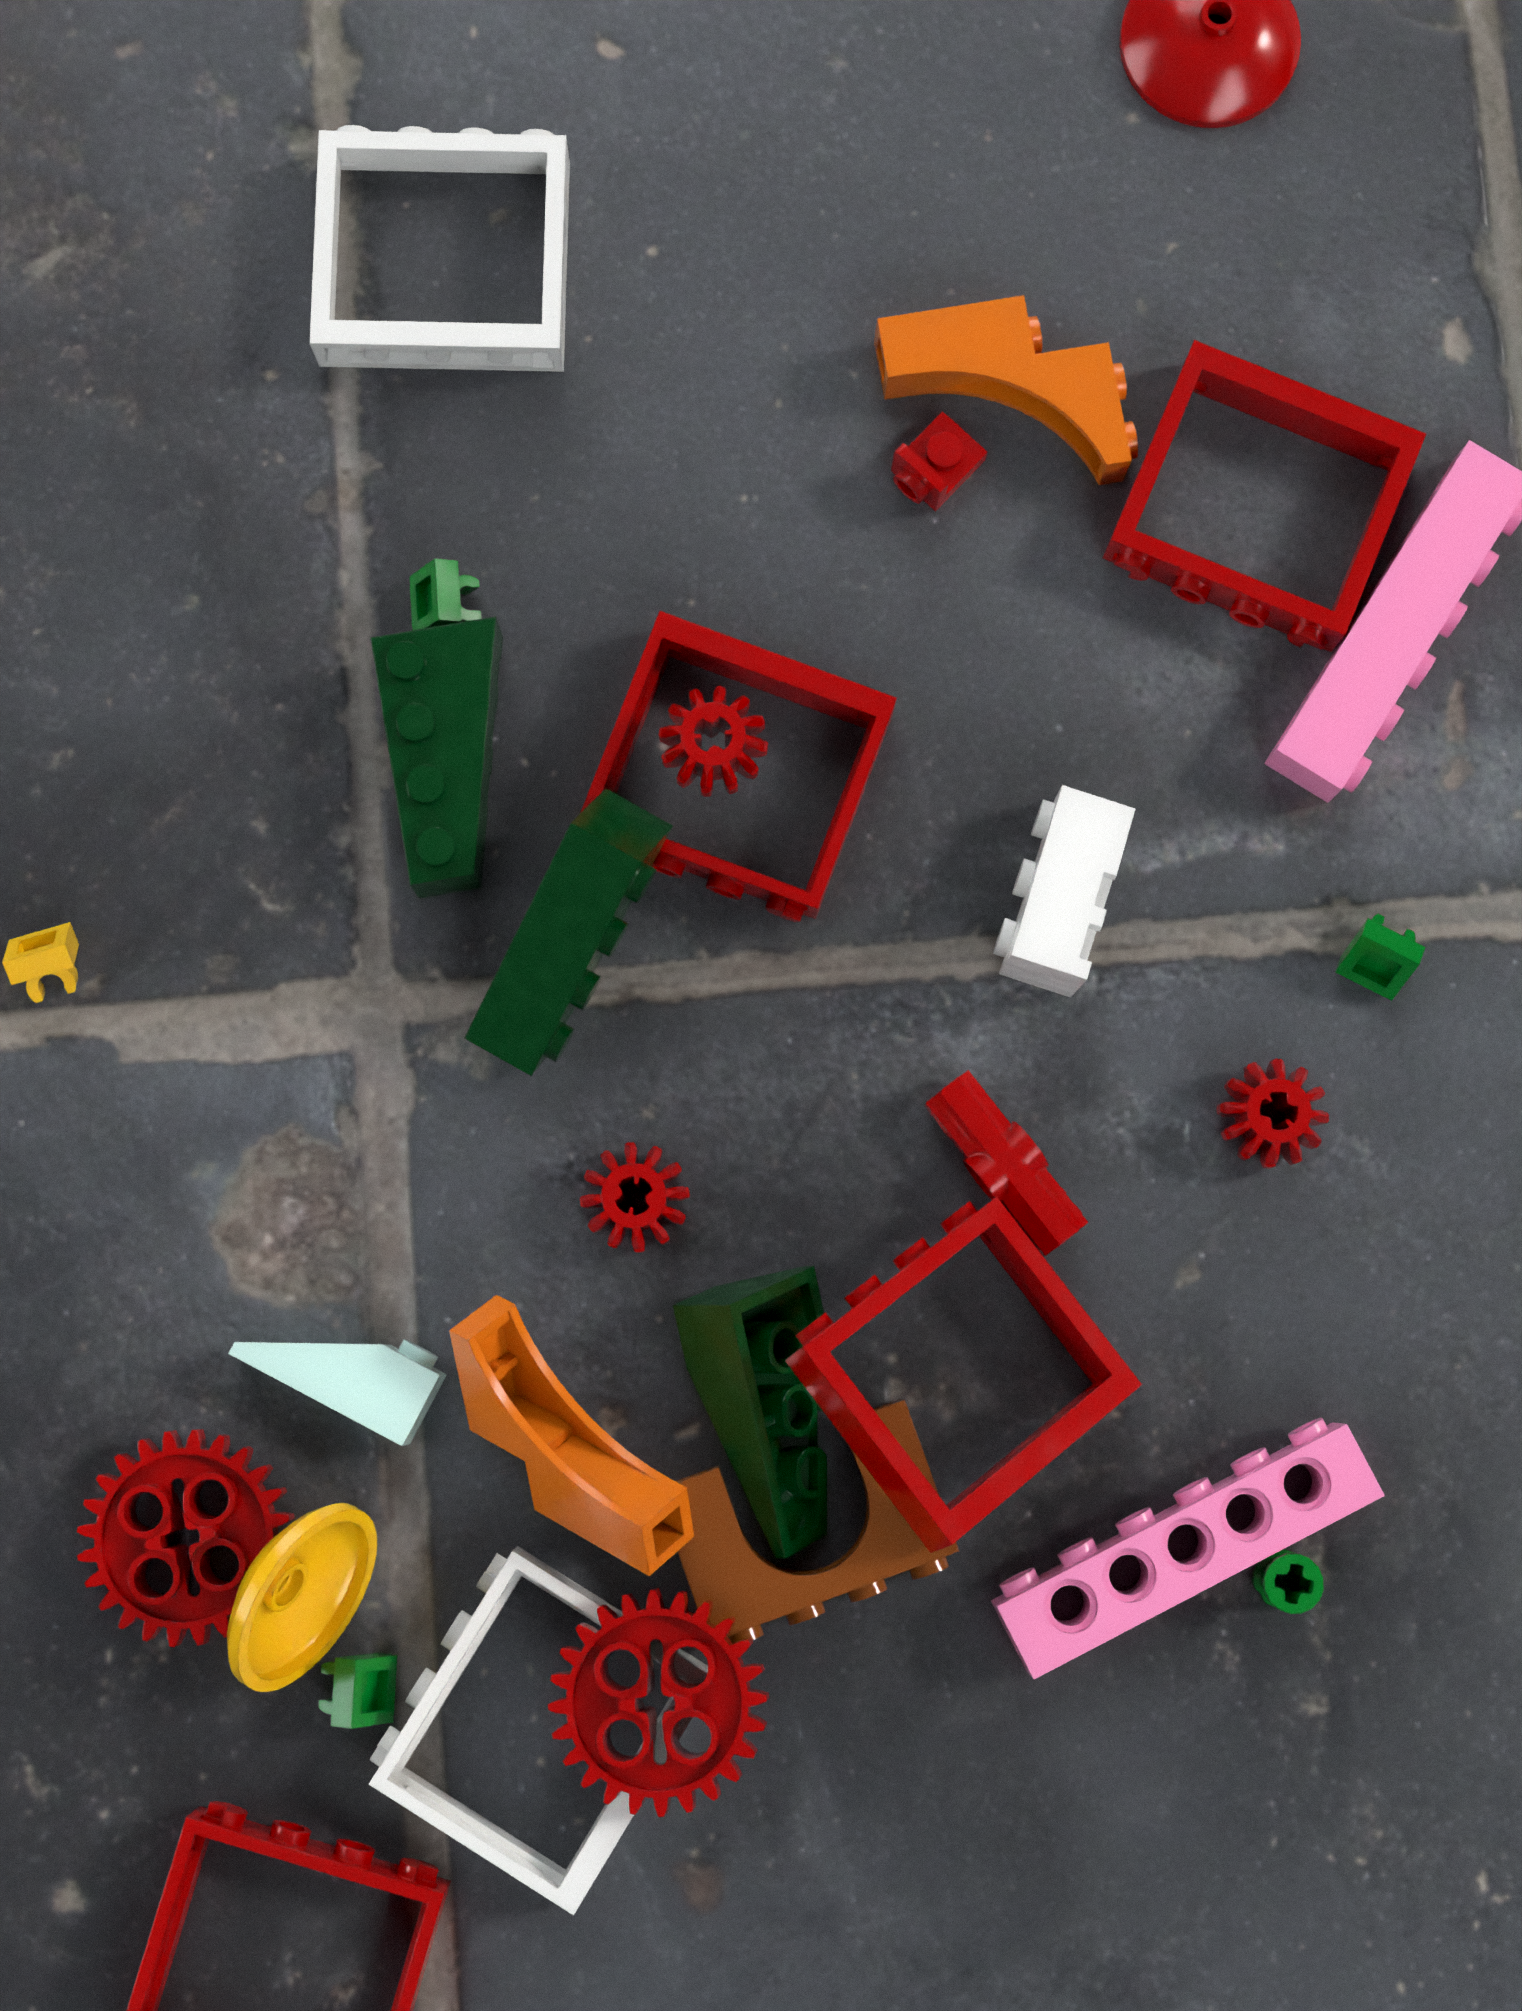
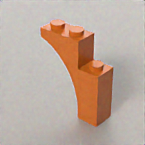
[874,295,1138,485]
[449,1295,694,1576]

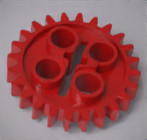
[77,1429,295,1647]
[548,1588,769,1817]

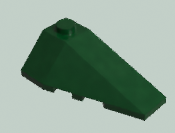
[673,1266,827,1559]

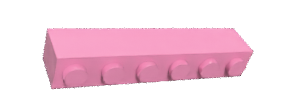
[1264,440,1522,803]

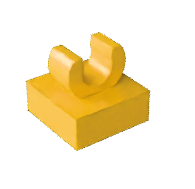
[2,922,79,1003]

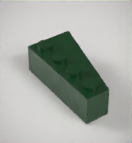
[370,616,503,898]
[464,789,673,1076]

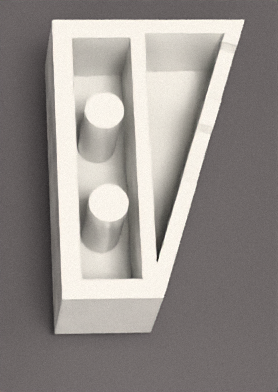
[993,785,1135,998]

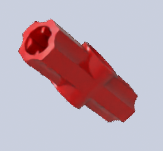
[924,1070,1088,1257]

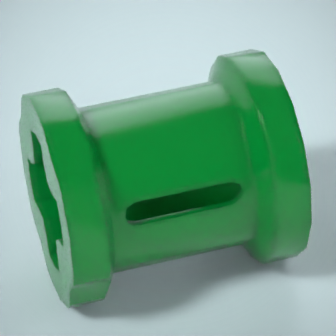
[1252,1549,1324,1614]

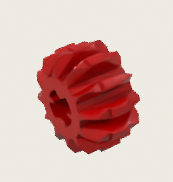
[659,685,768,797]
[1217,1059,1329,1169]
[580,1142,690,1253]

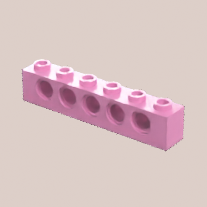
[991,1417,1385,1679]

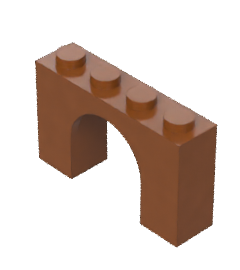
[676,1399,959,1644]

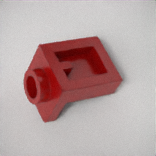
[891,411,988,512]

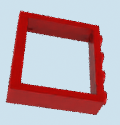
[1102,340,1426,652]
[580,611,897,922]
[785,1197,1142,1553]
[126,1801,451,2011]

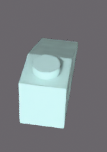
[228,1339,447,1446]

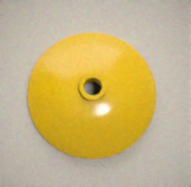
[227,1503,377,1692]

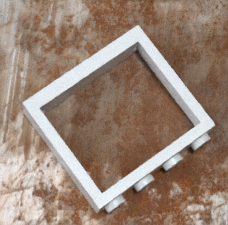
[310,125,570,372]
[369,1546,708,1915]

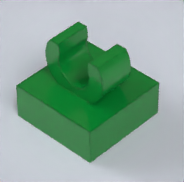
[409,558,481,630]
[1335,914,1426,1001]
[319,1653,398,1729]

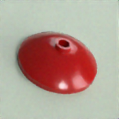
[1119,0,1301,128]

